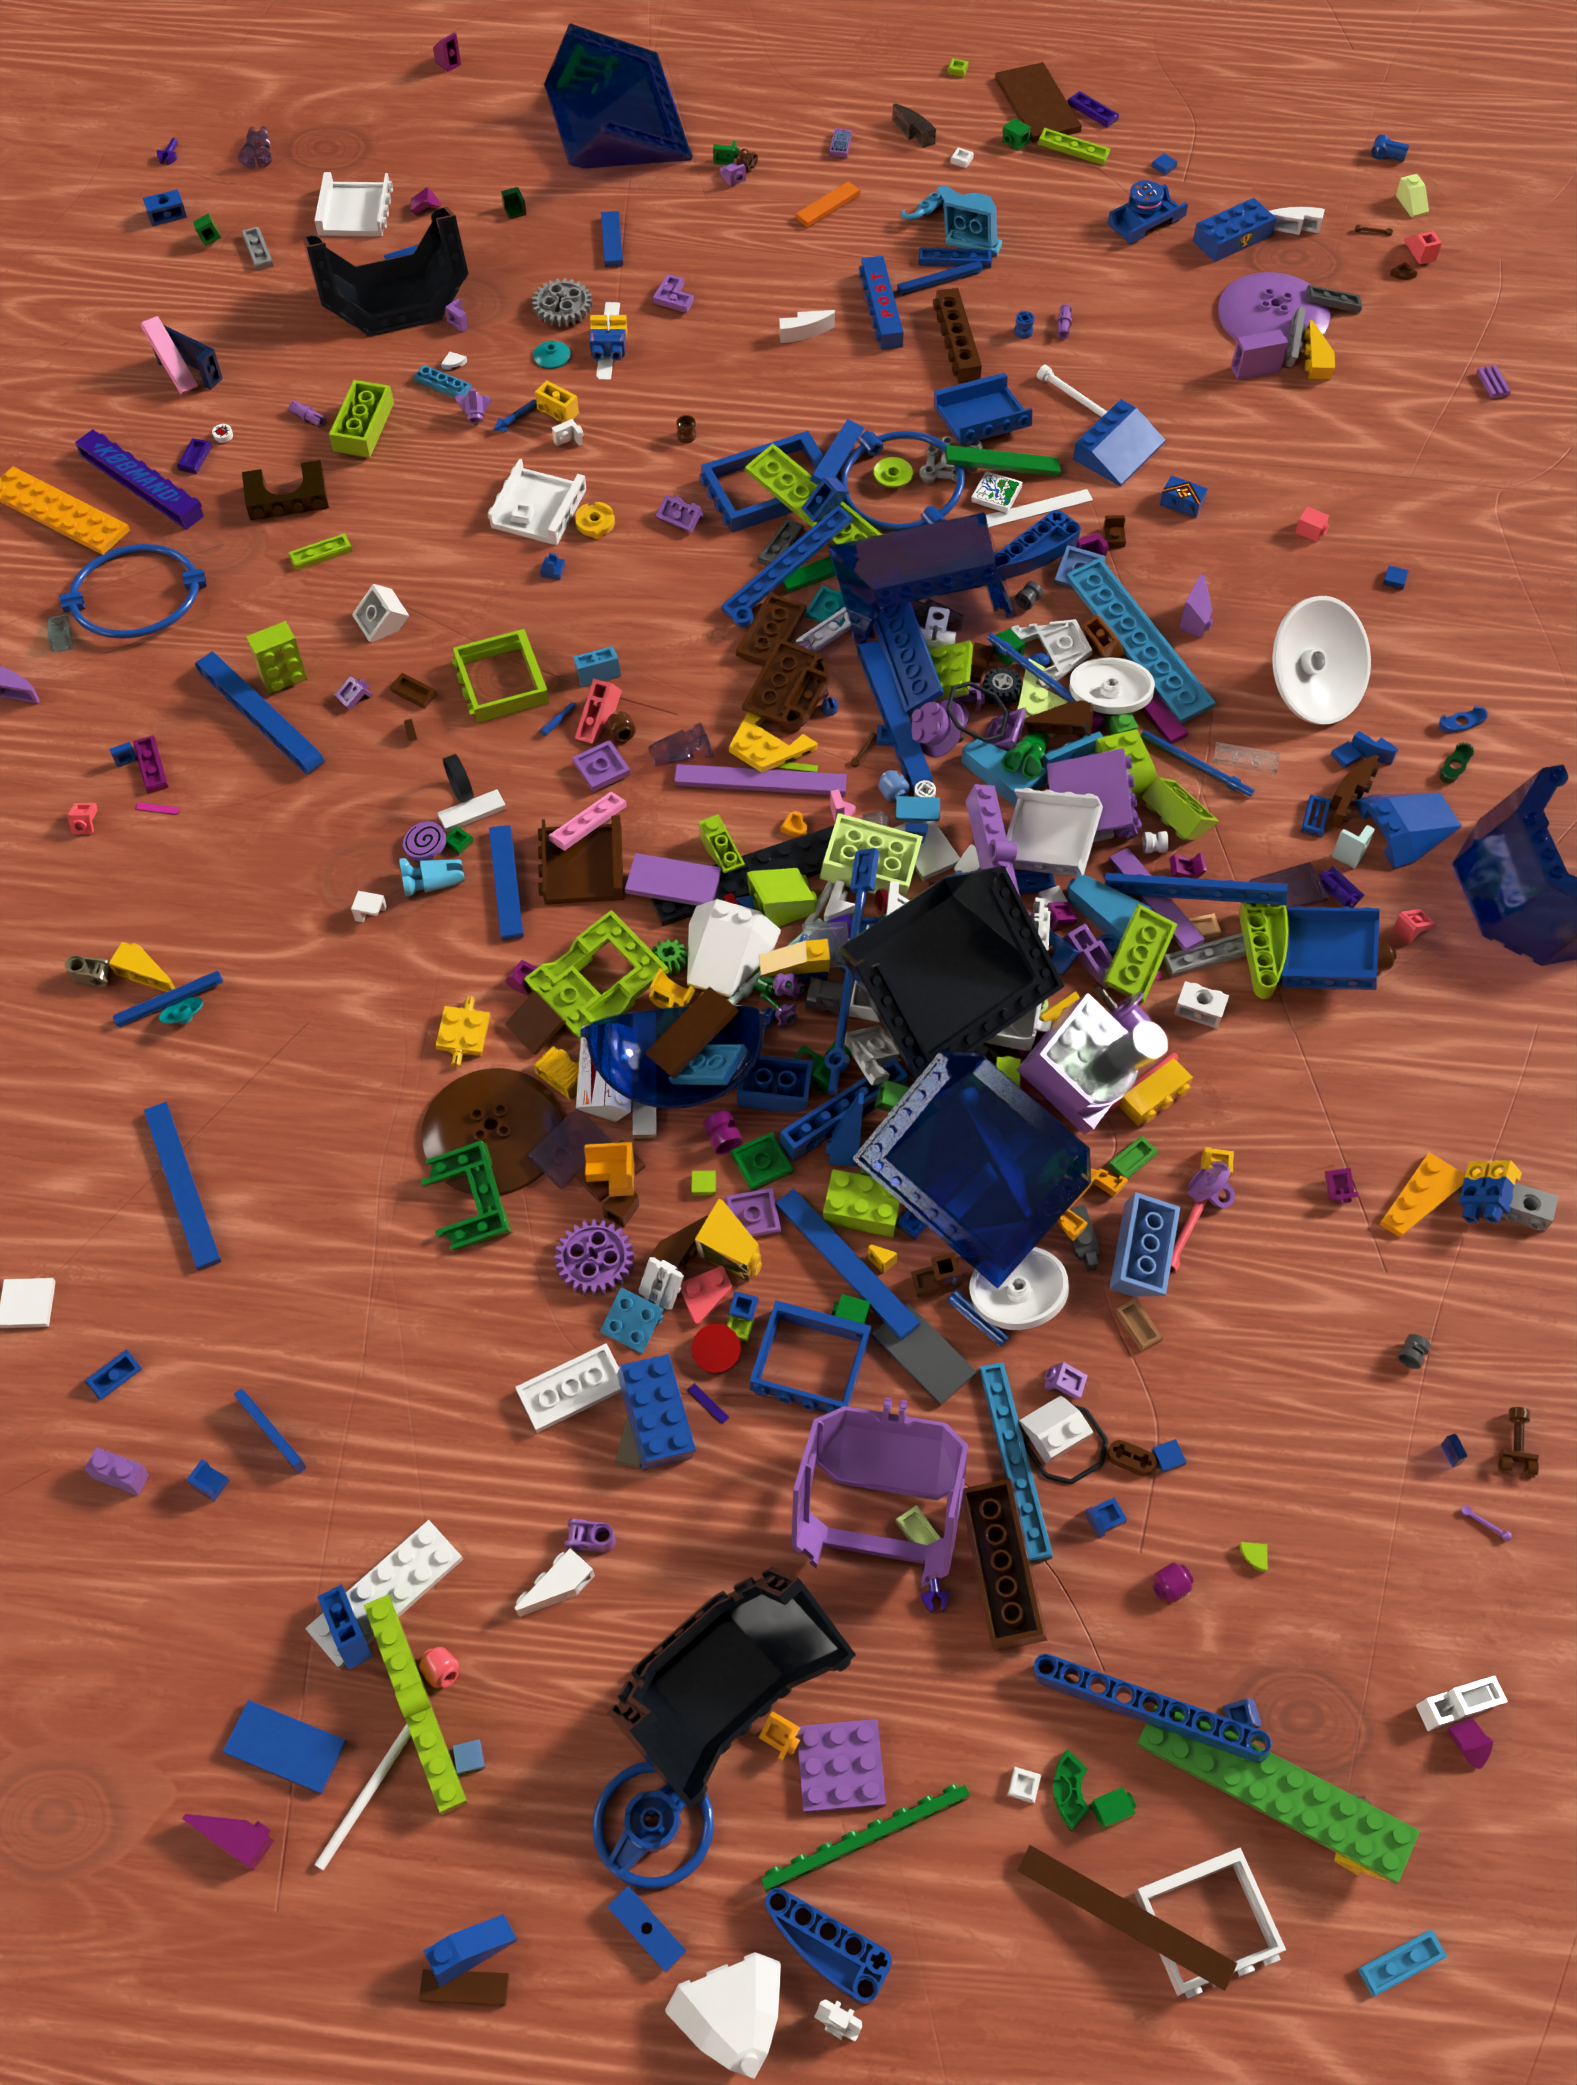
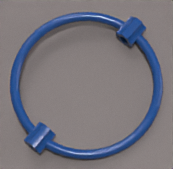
[840,430,965,532]
[59,544,207,639]

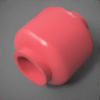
[419,1647,459,1688]

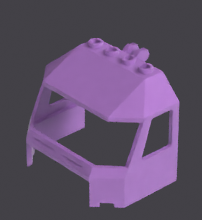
[791,1397,968,1588]

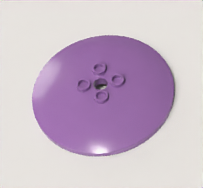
[1218,272,1330,353]

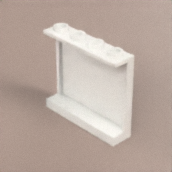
[315,172,393,237]
[488,459,587,545]
[1006,788,1103,877]

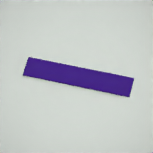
[688,1383,729,1424]

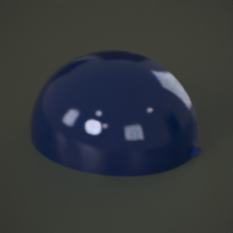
[580,1005,770,1109]

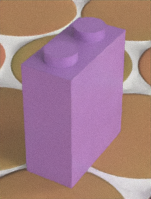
[1231,329,1288,380]

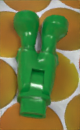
[1001,731,1049,780]

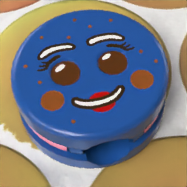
[1128,180,1164,214]

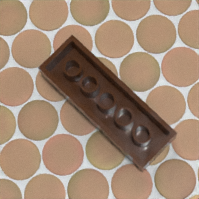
[962,1478,1048,1651]

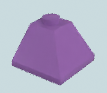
[1179,574,1214,638]

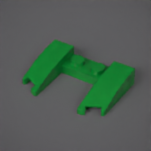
[421,1140,513,1251]

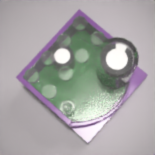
[1017,994,1167,1134]

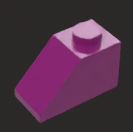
[433,33,461,72]

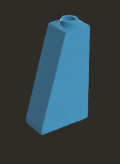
[961,739,1048,806]
[1066,874,1151,943]

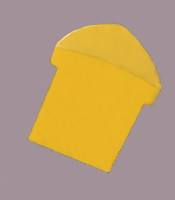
[1201,1147,1234,1177]

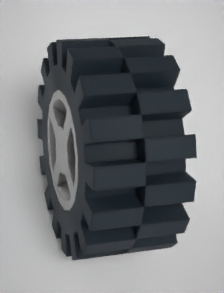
[983,667,1022,706]

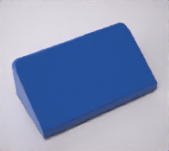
[84,1349,142,1400]

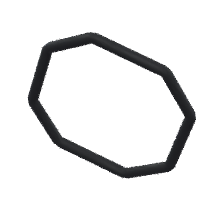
[946,682,1008,742]
[1024,1405,1108,1484]

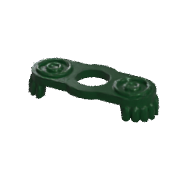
[1439,742,1474,783]

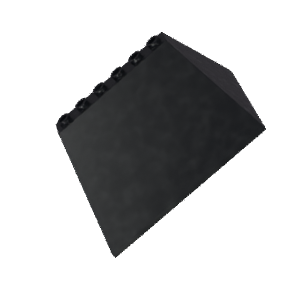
[838,866,1065,1088]

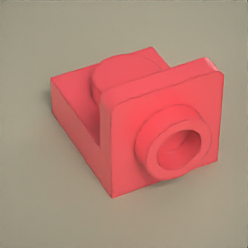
[67,803,98,835]

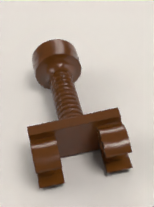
[1498,1407,1539,1478]

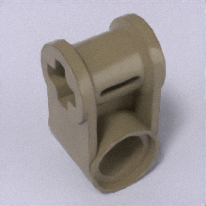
[65,955,112,988]

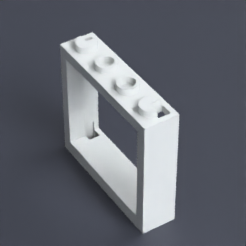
[1134,1848,1286,1999]

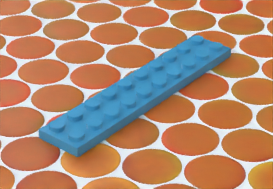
[1066,557,1216,724]

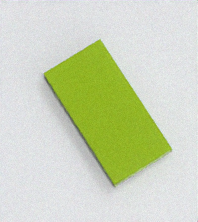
[1102,904,1178,1004]

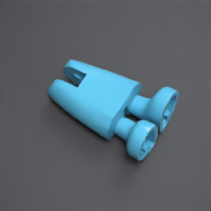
[399,858,465,897]

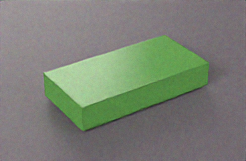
[1107,1135,1159,1179]

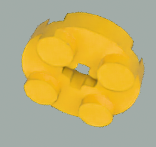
[575,502,615,539]

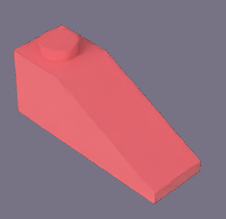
[575,679,622,744]

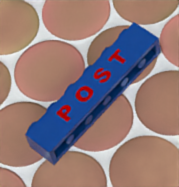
[858,256,904,349]

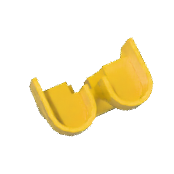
[649,968,732,1036]

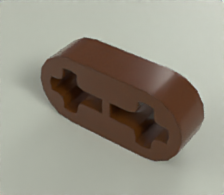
[1107,1440,1156,1476]

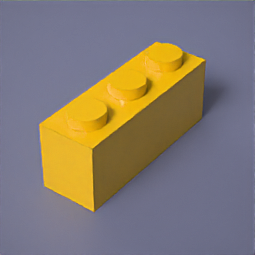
[1119,1058,1193,1126]

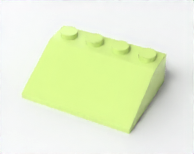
[819,813,923,898]

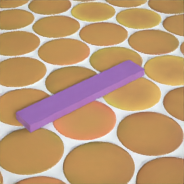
[1109,848,1205,953]

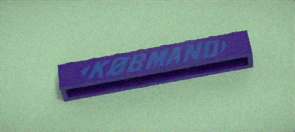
[75,429,204,530]

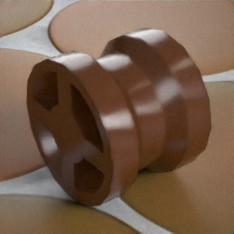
[737,148,758,171]

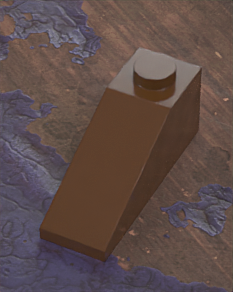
[1025,700,1094,736]

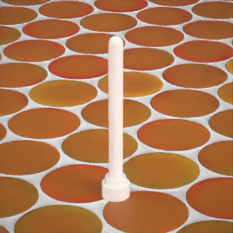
[1036,364,1107,417]

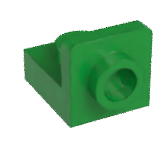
[713,140,740,165]

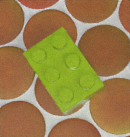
[246,621,308,694]
[823,1169,904,1238]

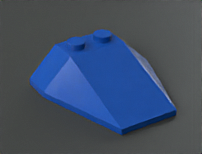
[1354,793,1462,870]

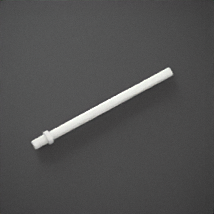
[314,1723,411,1871]

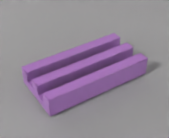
[1477,365,1511,399]

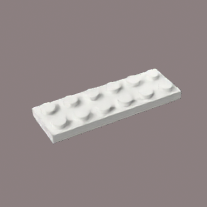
[305,1520,463,1669]

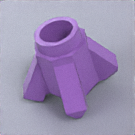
[455,387,491,423]

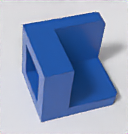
[187,1459,230,1502]

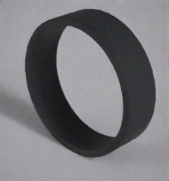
[443,754,474,803]

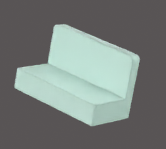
[1332,825,1375,869]

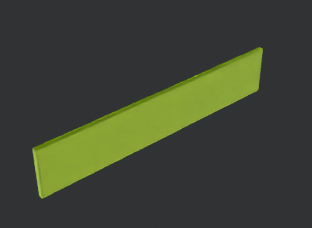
[775,762,818,772]

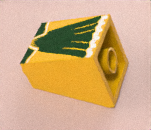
[695,1199,762,1282]

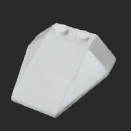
[687,899,781,997]

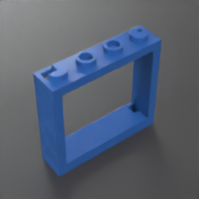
[750,1300,871,1413]

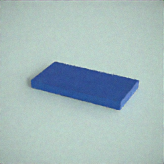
[223,1700,347,1794]

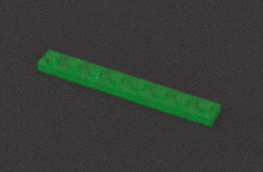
[761,1783,970,1894]

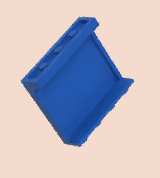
[934,372,1032,445]
[1282,906,1380,990]

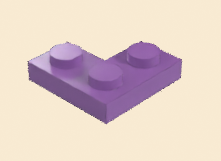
[653,274,694,313]

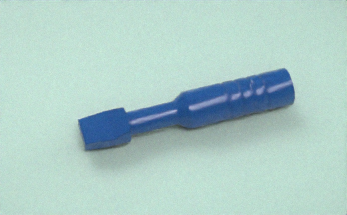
[540,702,577,736]

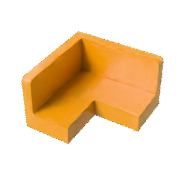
[584,1142,635,1197]

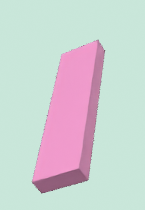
[140,316,198,395]
[549,792,627,851]

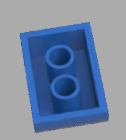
[737,1053,813,1113]

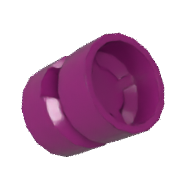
[703,1111,743,1155]

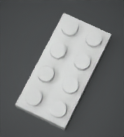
[515,1343,621,1433]

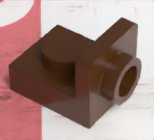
[1103,515,1126,547]

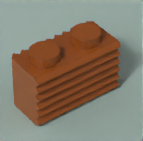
[1082,615,1125,658]

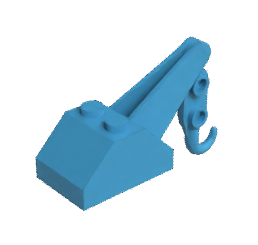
[900,186,997,248]

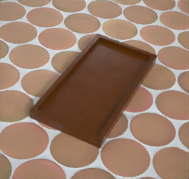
[995,62,1082,143]

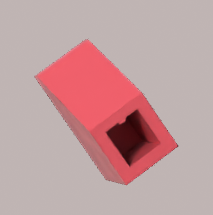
[1404,231,1442,265]

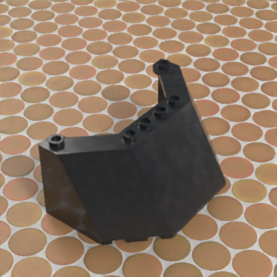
[302,207,469,336]
[607,1567,856,1809]

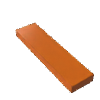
[796,181,860,228]

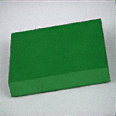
[730,1132,794,1192]

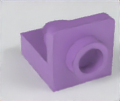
[720,162,746,186]
[445,299,468,332]
[334,676,373,710]
[1044,1362,1088,1400]

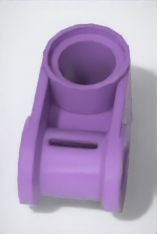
[564,1519,616,1553]

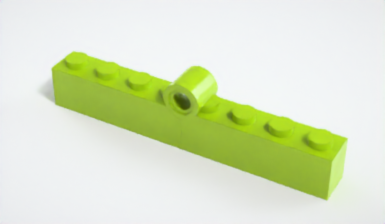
[363,1594,468,1816]

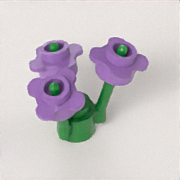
[756,973,805,1028]

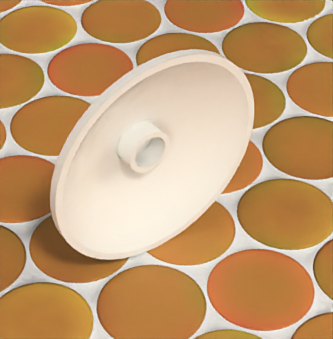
[1272,596,1371,724]

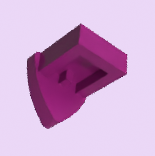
[411,187,441,215]
[505,960,537,995]
[1448,1719,1493,1769]

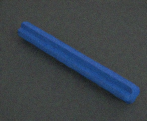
[897,261,982,295]
[113,971,223,1027]

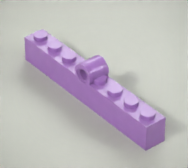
[965,784,1020,896]

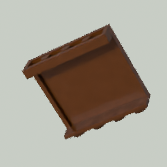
[538,815,624,904]

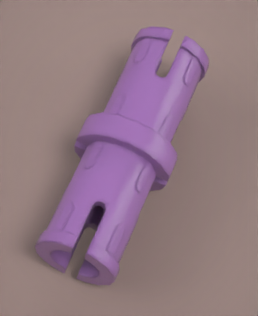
[1057,304,1072,340]
[288,400,326,428]

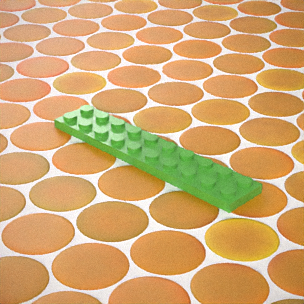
[1137,1705,1420,1885]

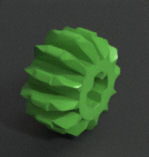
[652,938,688,977]

